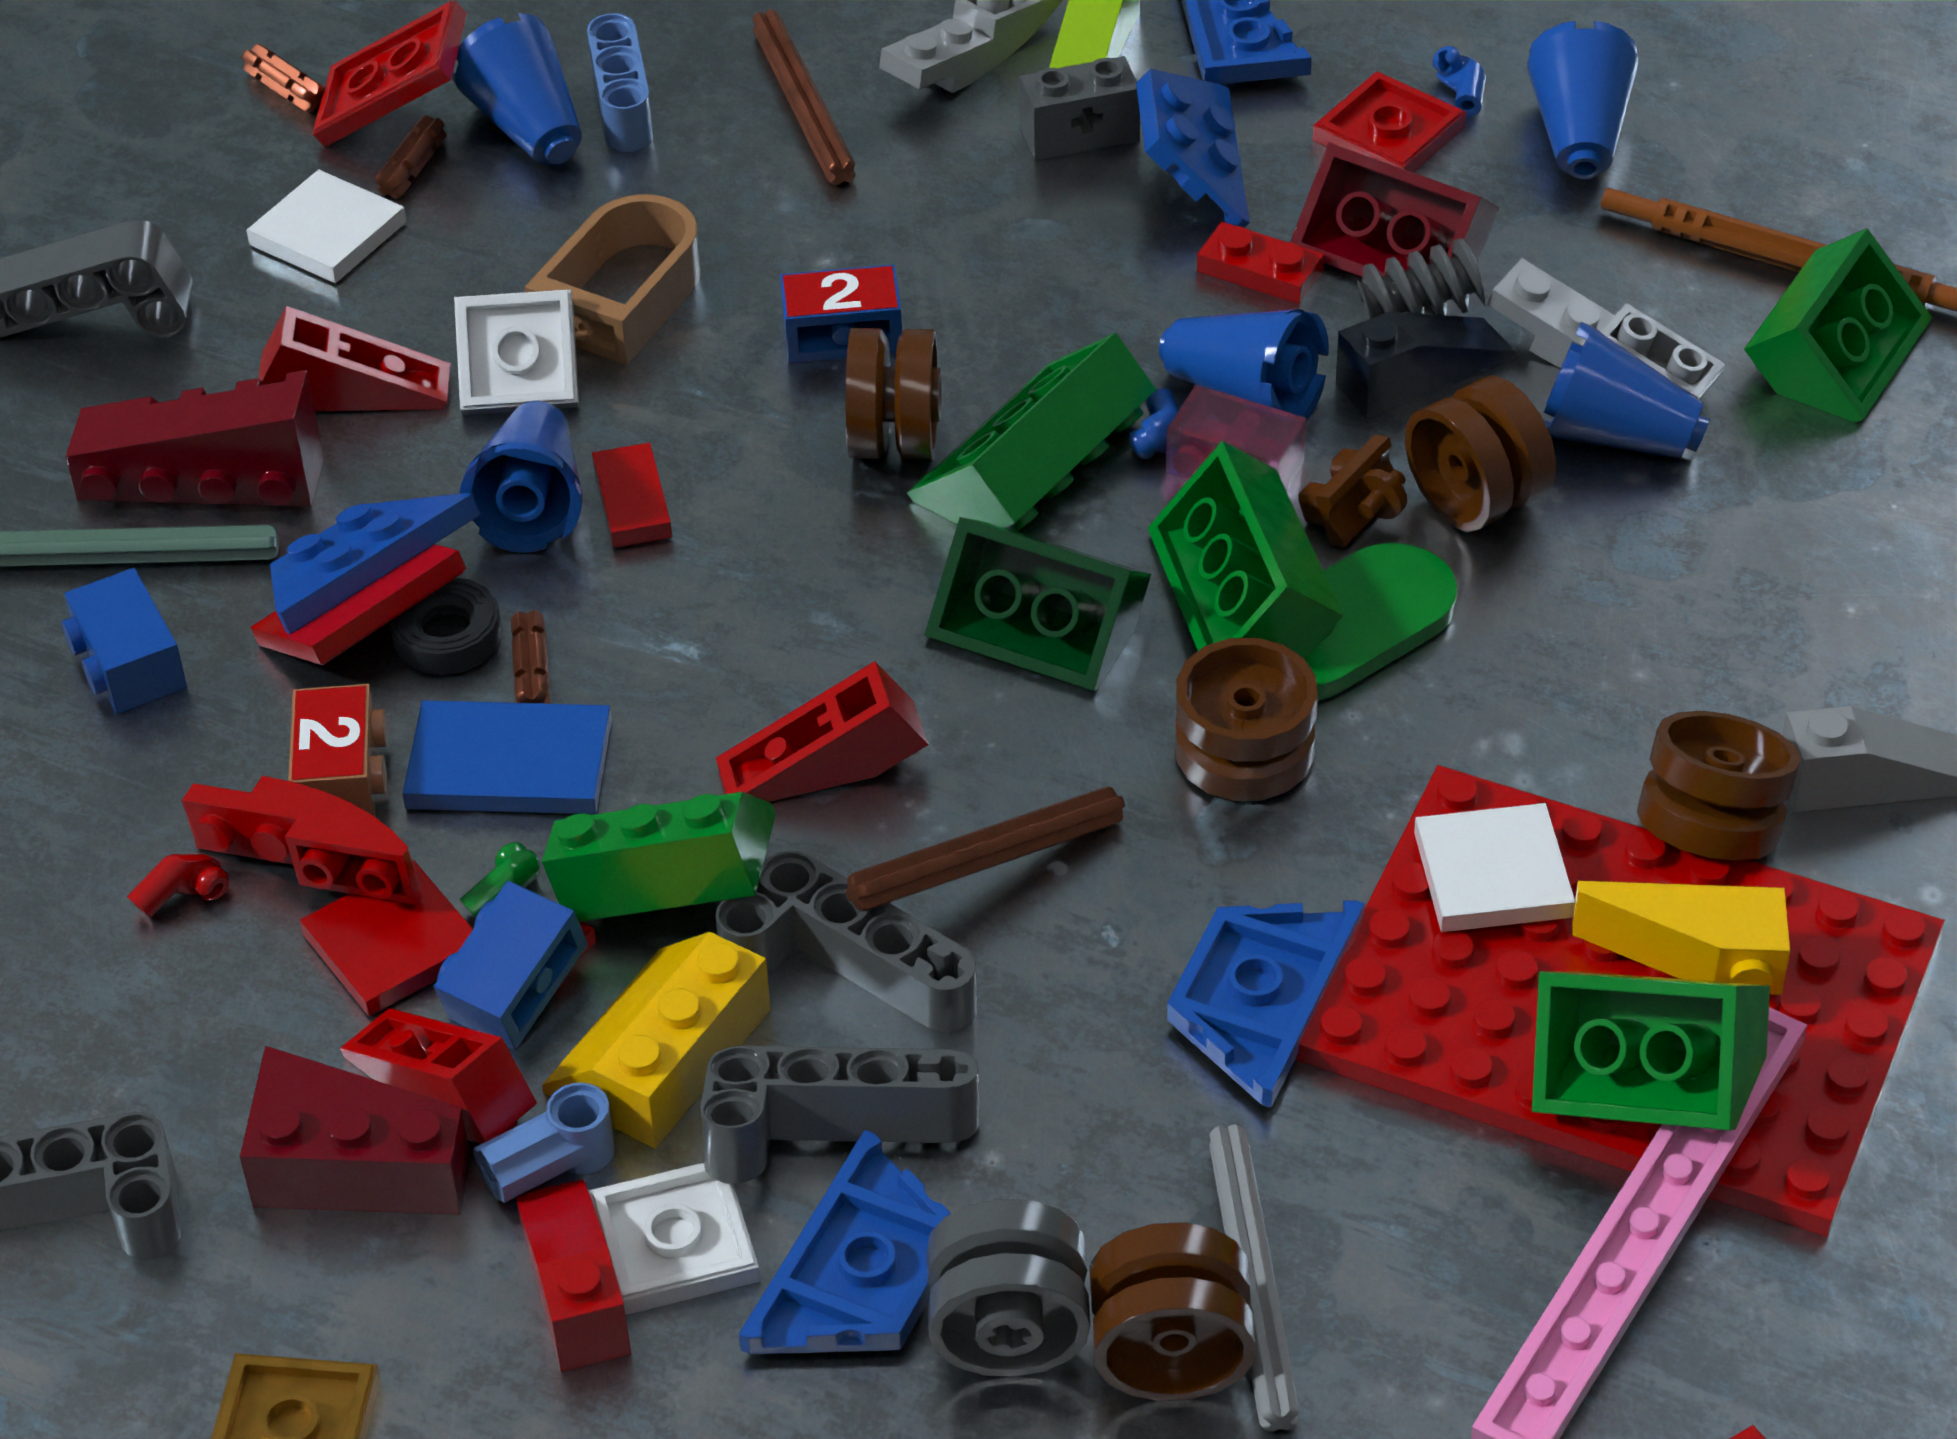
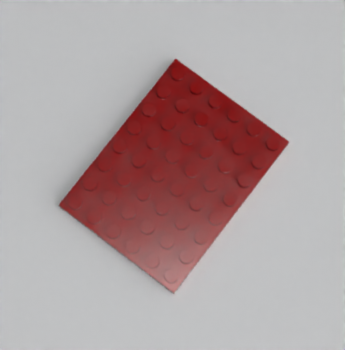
[1296,765,1945,1238]

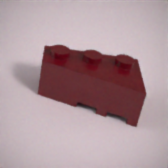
[240,1045,471,1215]

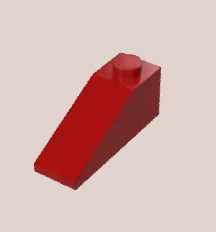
[258,306,451,411]
[716,661,929,802]
[339,1008,537,1144]
[515,1179,631,1372]

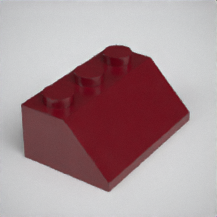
[1290,143,1499,277]

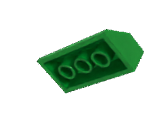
[907,332,1157,531]
[1148,441,1344,659]

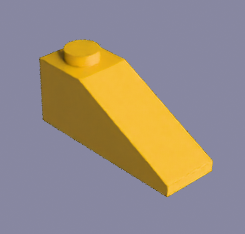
[1572,881,1790,995]

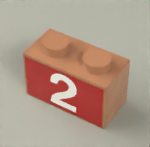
[288,684,388,817]

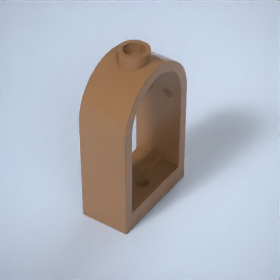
[524,194,701,365]

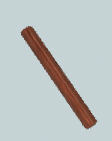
[752,9,856,186]
[845,787,1125,911]

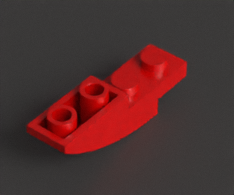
[181,776,422,905]

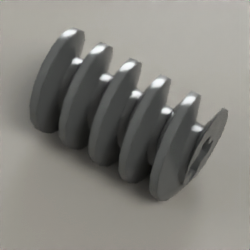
[1357,238,1485,320]

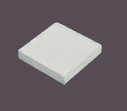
[247,169,407,283]
[454,289,579,415]
[1414,803,1575,932]
[588,1163,761,1315]

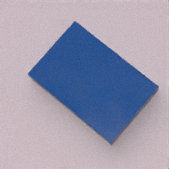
[402,700,612,814]

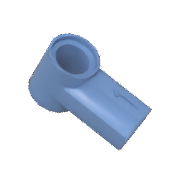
[473,1083,615,1203]

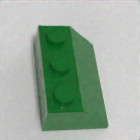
[1744,228,1933,423]
[541,792,776,922]
[1532,971,1770,1130]

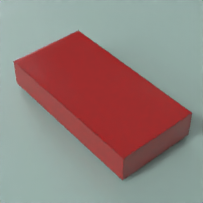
[591,442,672,548]

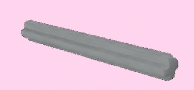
[1209,1124,1300,1432]

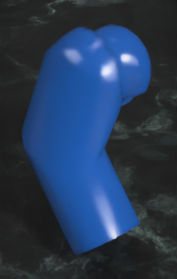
[1432,46,1486,117]
[1129,388,1185,460]

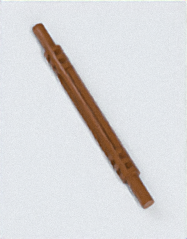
[1601,187,1957,312]

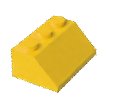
[542,932,771,1149]

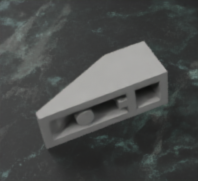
[1782,706,1957,812]

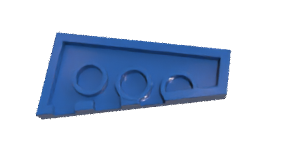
[1181,0,1312,85]

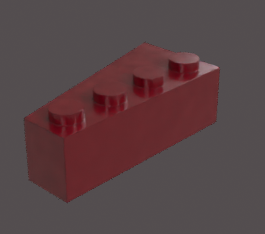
[65,370,324,507]

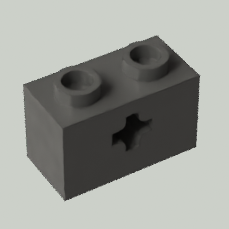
[1019,56,1140,161]

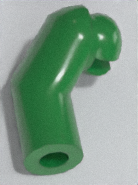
[459,842,540,918]

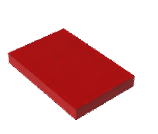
[312,0,467,147]
[250,544,467,665]

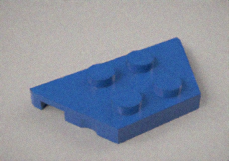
[1136,68,1250,228]
[270,493,481,634]
[1167,900,1365,1108]
[739,1130,951,1354]

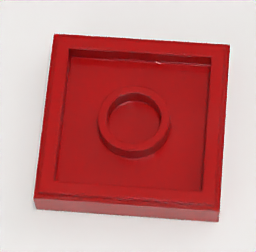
[1313,71,1467,173]
[300,860,473,1017]

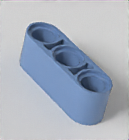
[587,13,653,152]

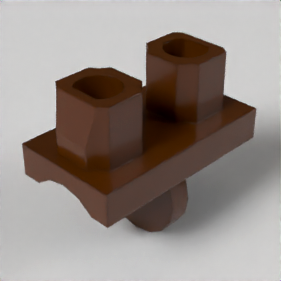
[1298,434,1407,548]

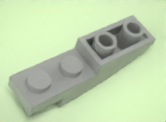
[879,0,1063,93]
[1487,258,1725,400]

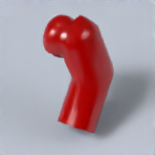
[127,854,229,919]

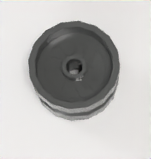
[926,1199,1091,1377]

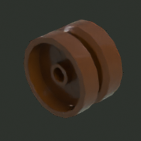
[845,328,942,460]
[1404,375,1557,532]
[1175,638,1318,801]
[1637,711,1801,861]
[1090,1222,1256,1401]

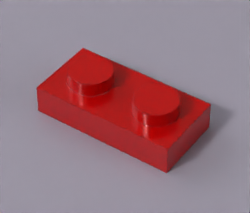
[1197,221,1324,305]

